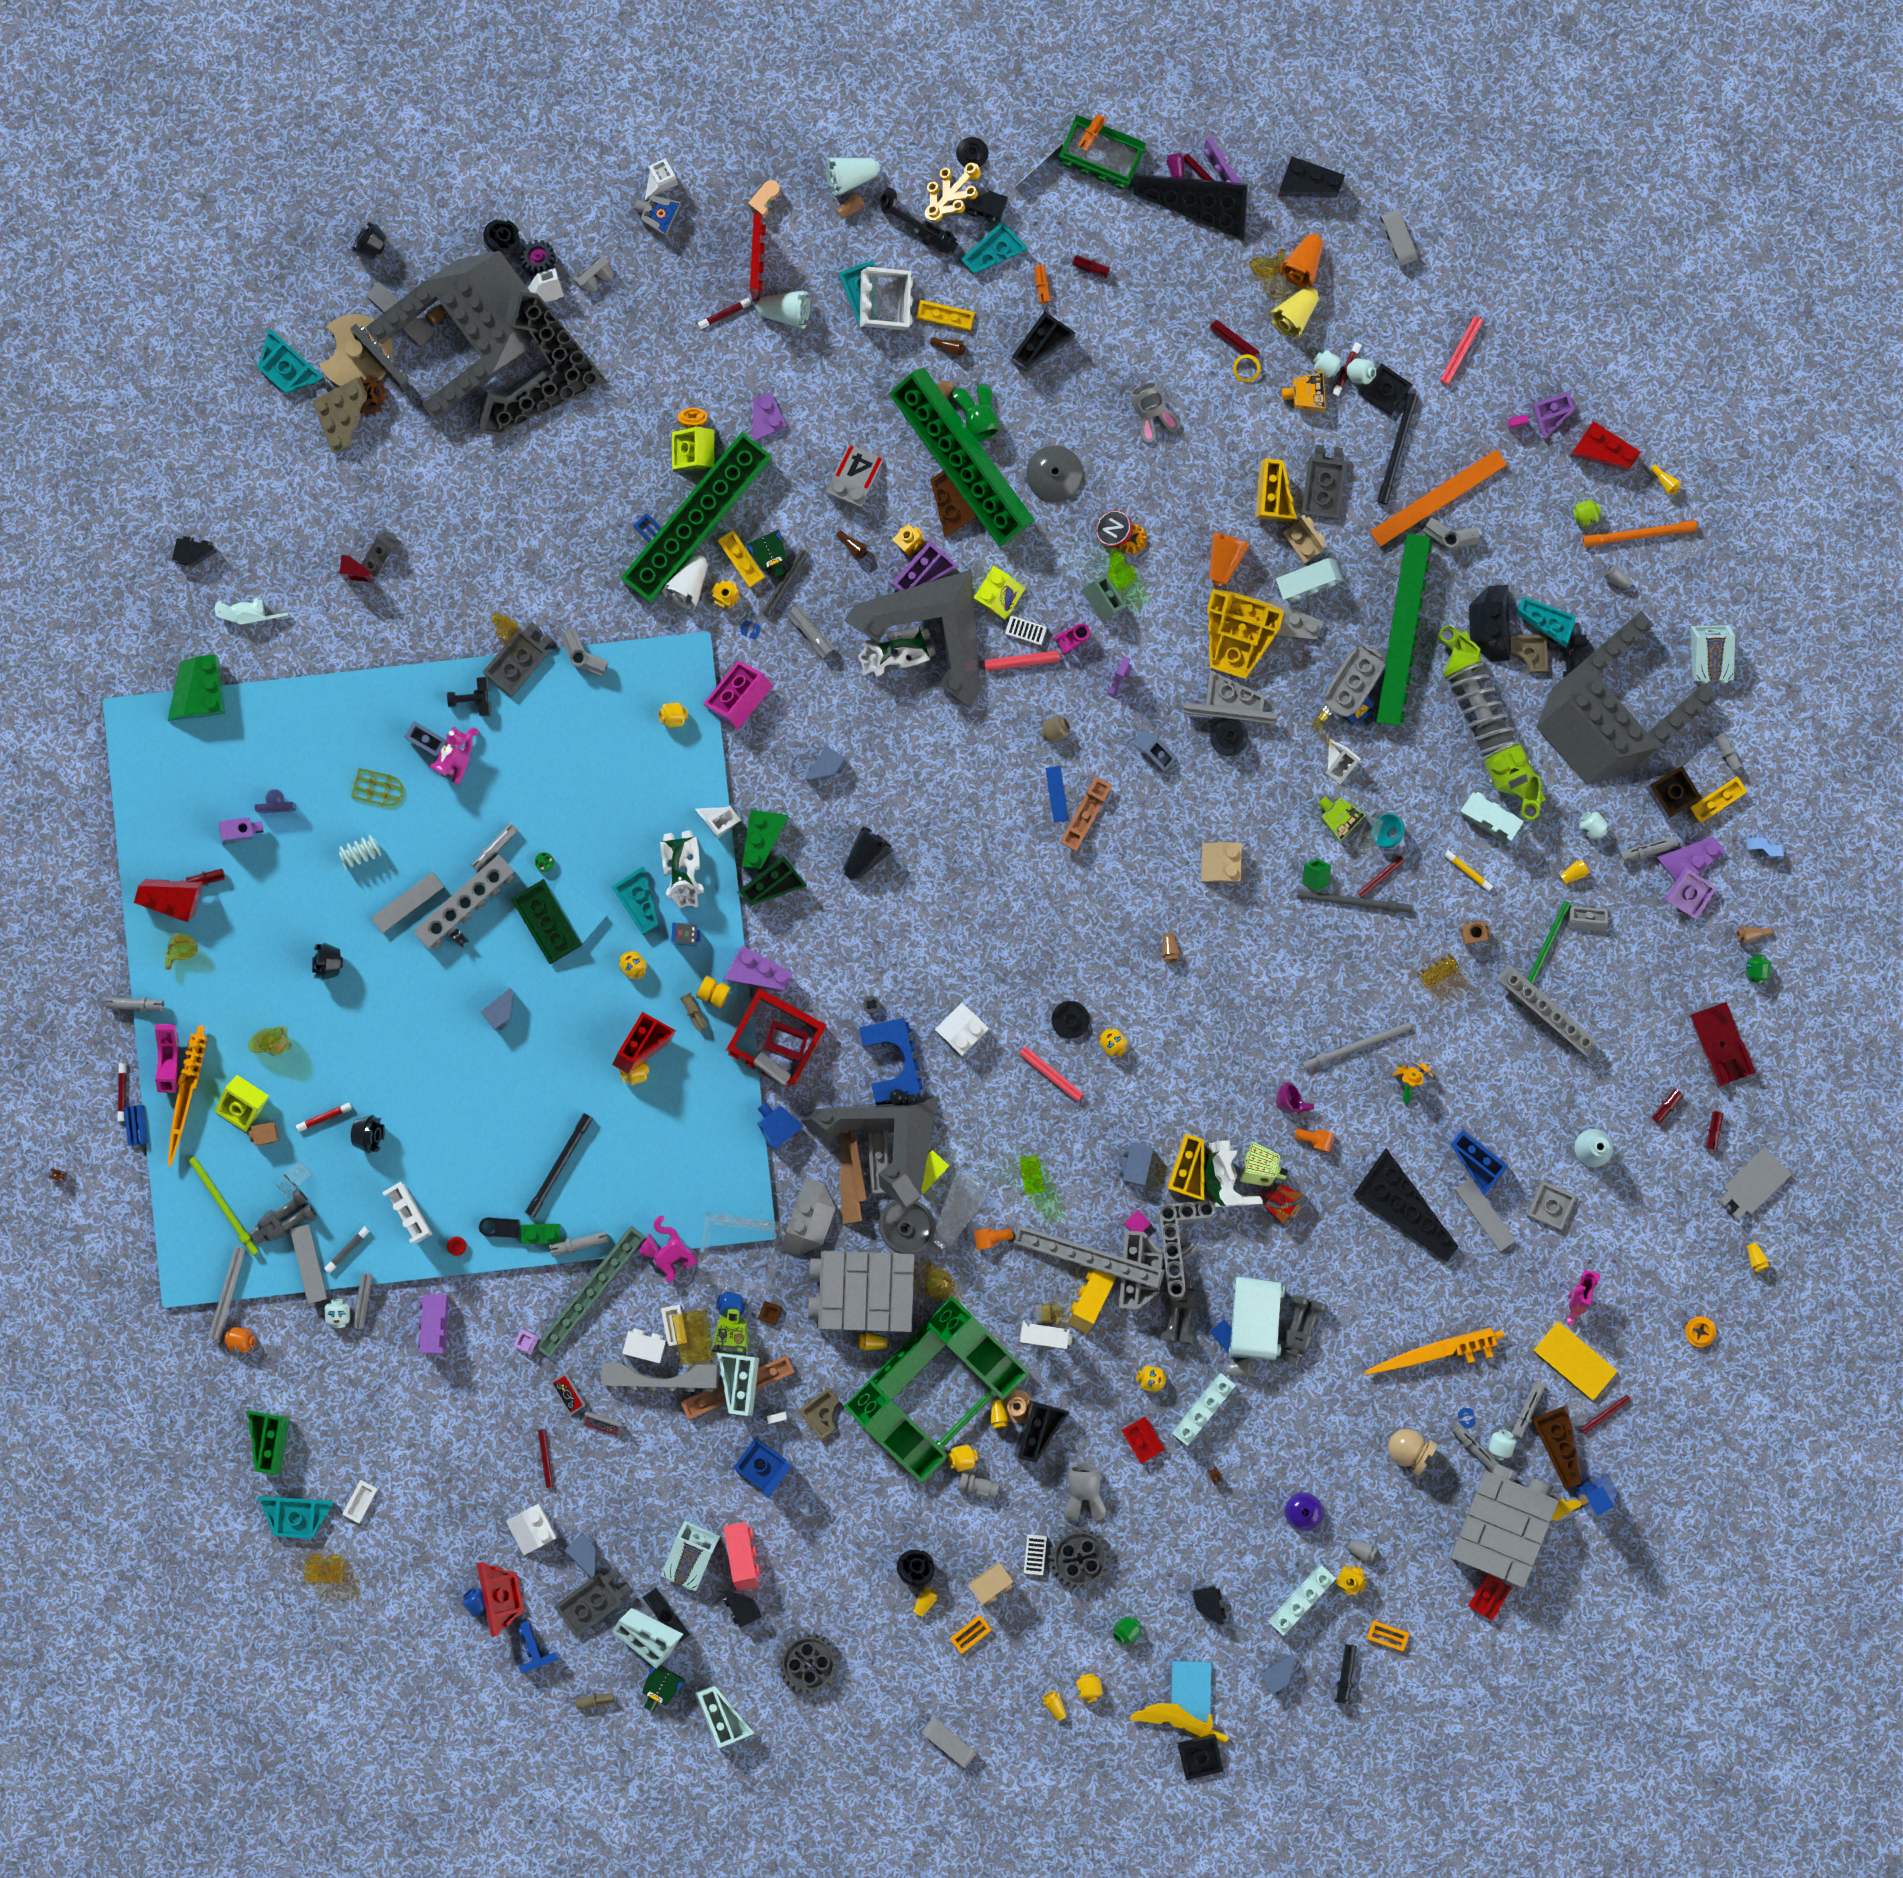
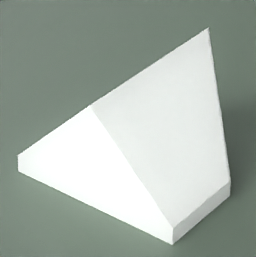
[645,159,678,200]
[1325,739,1360,784]
[695,805,741,838]

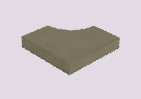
[1510,634,1549,673]
[798,1387,840,1441]

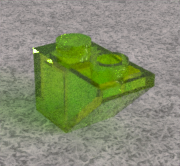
[1108,548,1138,594]
[1019,1154,1045,1196]

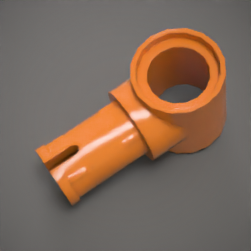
[1294,1128,1334,1152]
[973,1228,1013,1250]

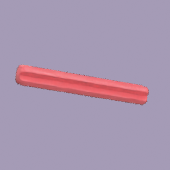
[1440,316,1483,385]
[984,651,1060,671]
[1020,1047,1083,1101]

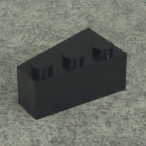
[1277,156,1345,198]
[1011,311,1076,372]
[1014,1400,1070,1463]

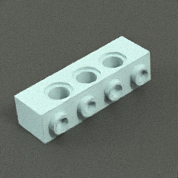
[1172,1373,1236,1446]
[1268,1564,1336,1636]

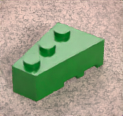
[742,810,789,871]
[246,1411,290,1475]

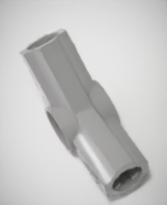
[1422,517,1480,550]
[560,629,609,677]

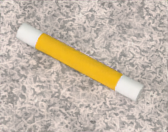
[1444,850,1493,892]

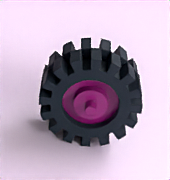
[520,240,556,276]

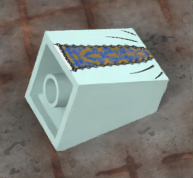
[1691,625,1735,683]
[661,1521,720,1591]

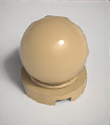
[1388,1429,1438,1476]

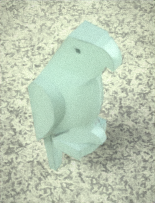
[215,598,288,625]

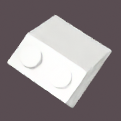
[935,1003,989,1057]
[506,1503,558,1555]

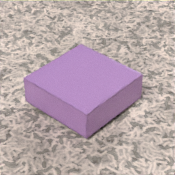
[513,1329,539,1355]

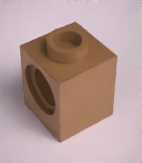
[1460,921,1490,945]
[249,1122,280,1146]

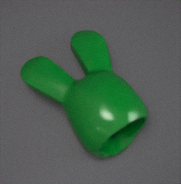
[952,384,1000,442]

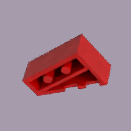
[1570,421,1641,471]
[134,879,204,923]
[612,1012,676,1074]

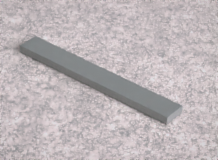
[1013,1225,1165,1289]

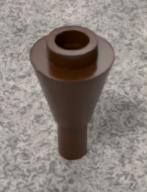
[930,337,966,359]
[836,530,868,560]

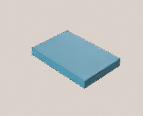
[552,879,607,944]
[1171,1661,1211,1721]

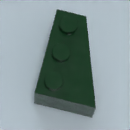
[737,856,807,907]

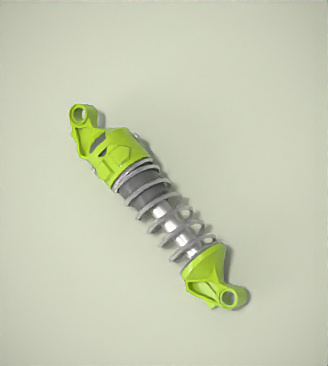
[1438,626,1546,822]

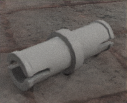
[1714,733,1743,772]

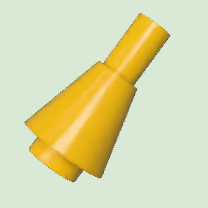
[1650,464,1681,495]

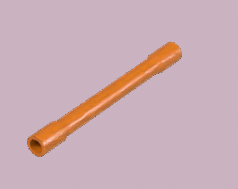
[1582,520,1698,547]

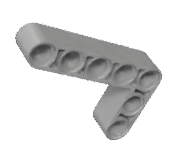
[1159,1201,1215,1301]

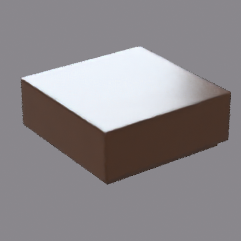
[758,1301,783,1325]

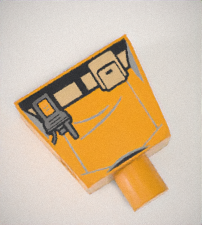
[1281,372,1326,412]

